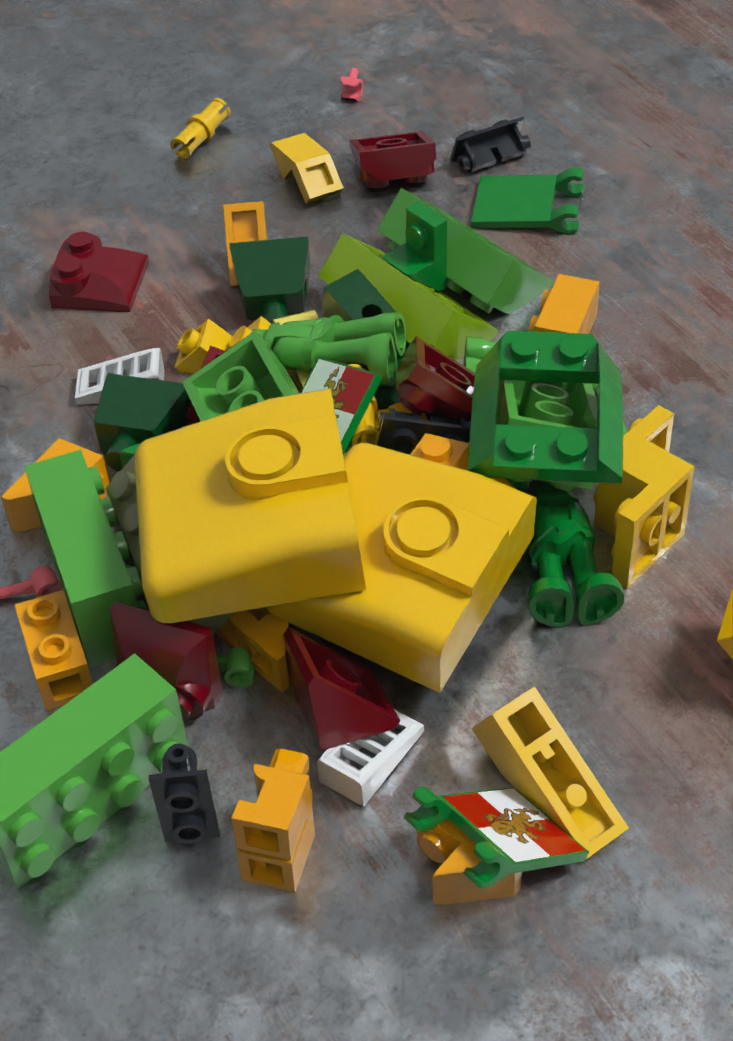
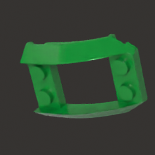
[467,331,623,484]

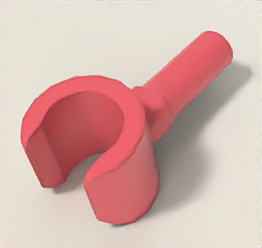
[341,68,363,101]
[0,566,63,600]

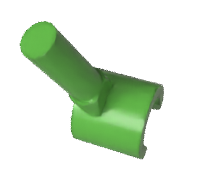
[217,647,255,688]

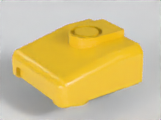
[135,388,366,623]
[266,443,537,693]

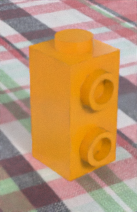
[528,274,600,334]
[14,590,93,711]

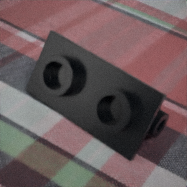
[450,117,531,173]
[376,408,471,455]
[149,743,220,843]

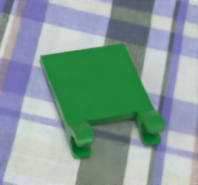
[471,167,584,235]

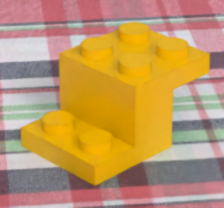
[593,405,695,589]

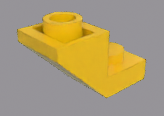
[269,133,344,204]
[174,316,271,373]

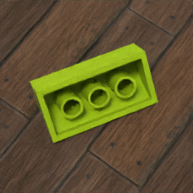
[318,233,499,361]

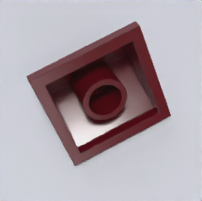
[283,627,401,751]

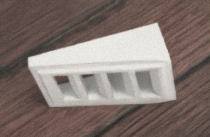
[75,348,164,405]
[317,709,424,807]

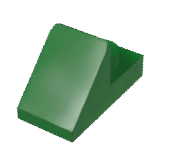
[383,201,447,291]

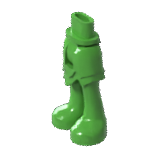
[251,312,406,387]

